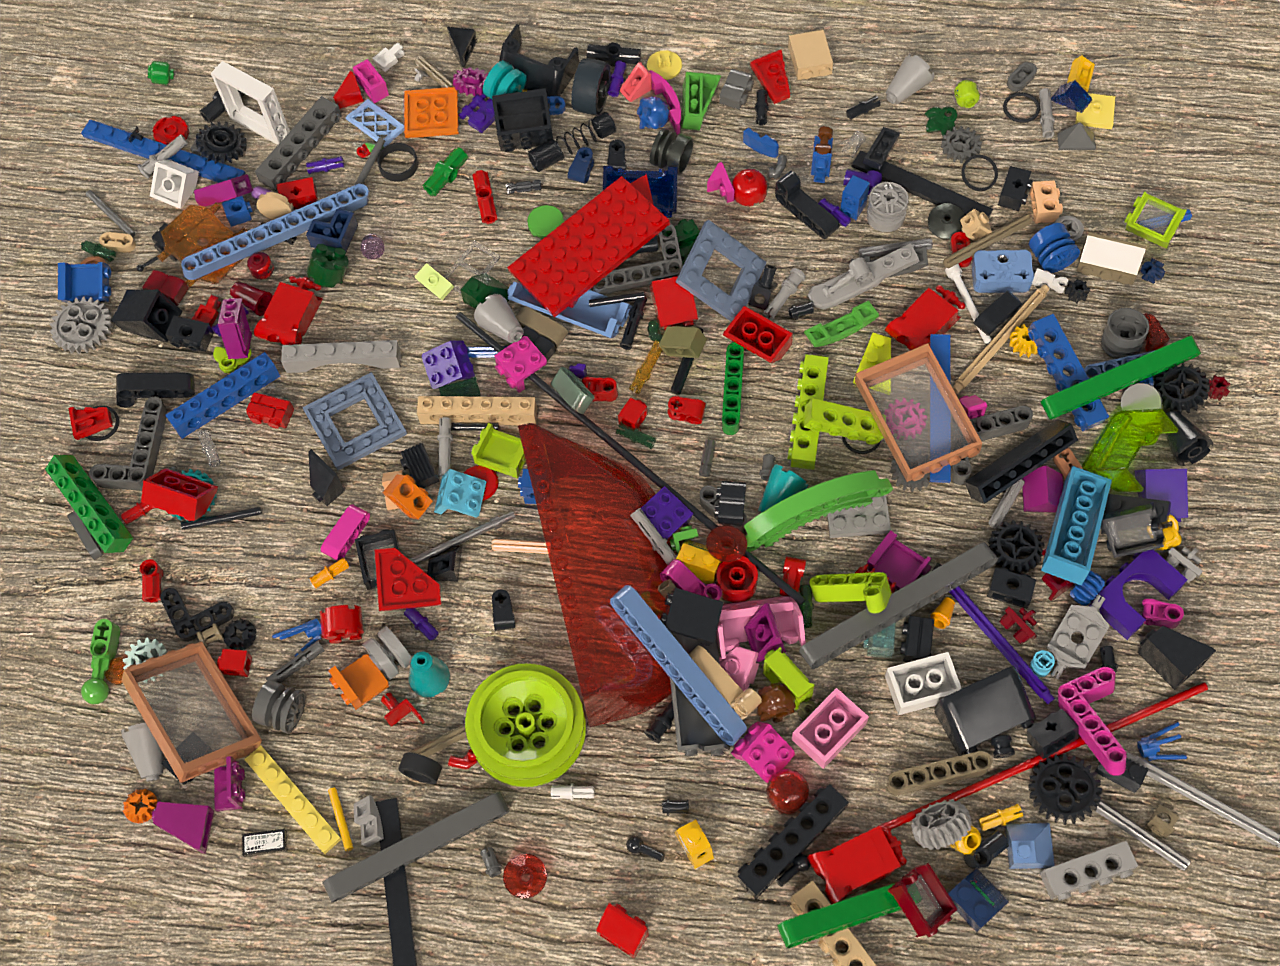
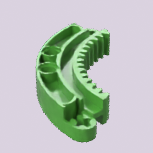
[740,470,893,552]

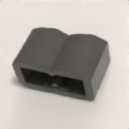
[719,69,754,110]

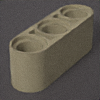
[516,306,568,349]

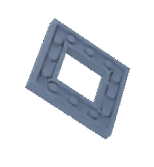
[676,220,767,322]
[302,372,407,471]

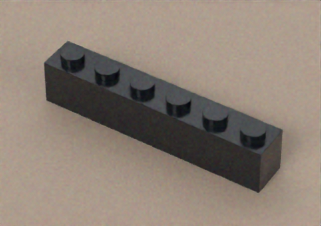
[964,419,1078,504]

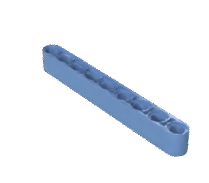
[610,585,747,746]

